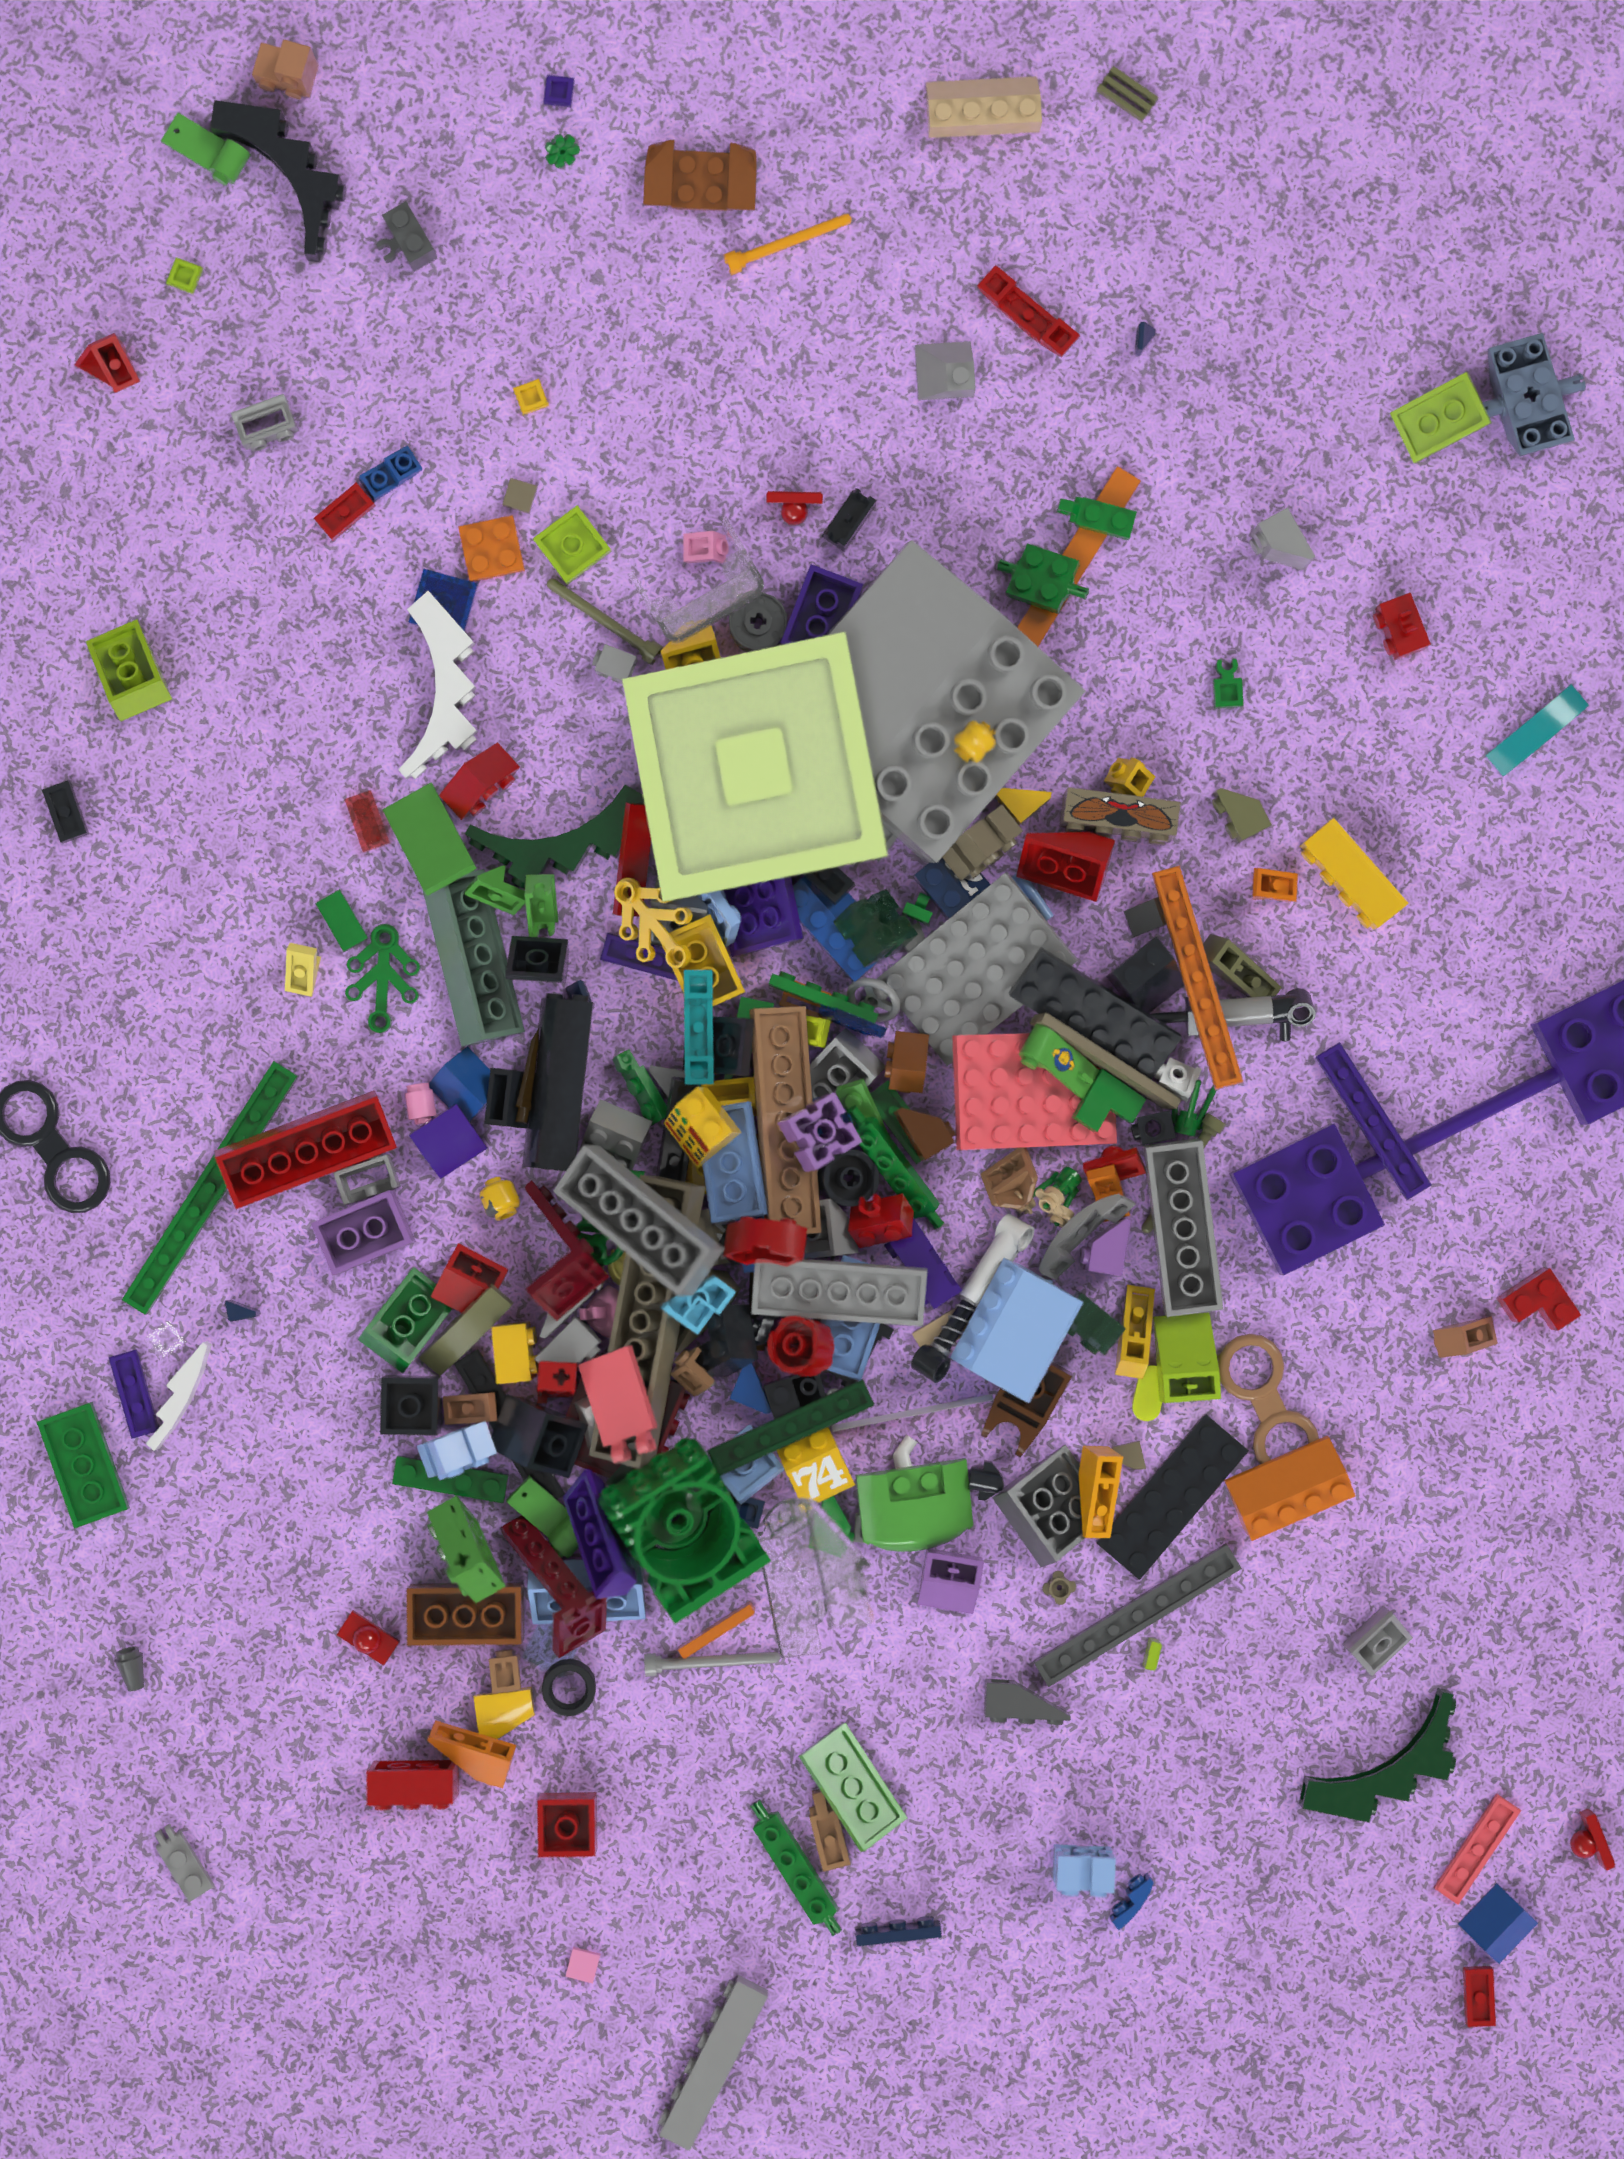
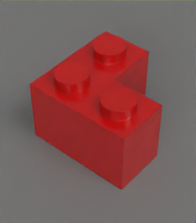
[439,742,520,820]
[1496,1267,1582,1331]

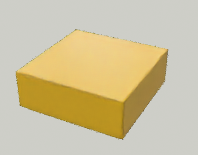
[513,379,549,416]

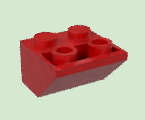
[431,1243,509,1313]

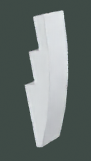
[146,1341,212,1451]

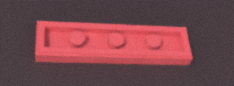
[1433,1793,1521,1905]

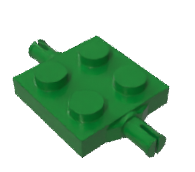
[997,543,1089,614]

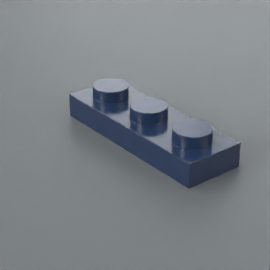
[855,1916,942,1947]

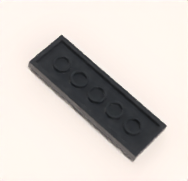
[1009,947,1182,1079]
[1096,1414,1249,1580]

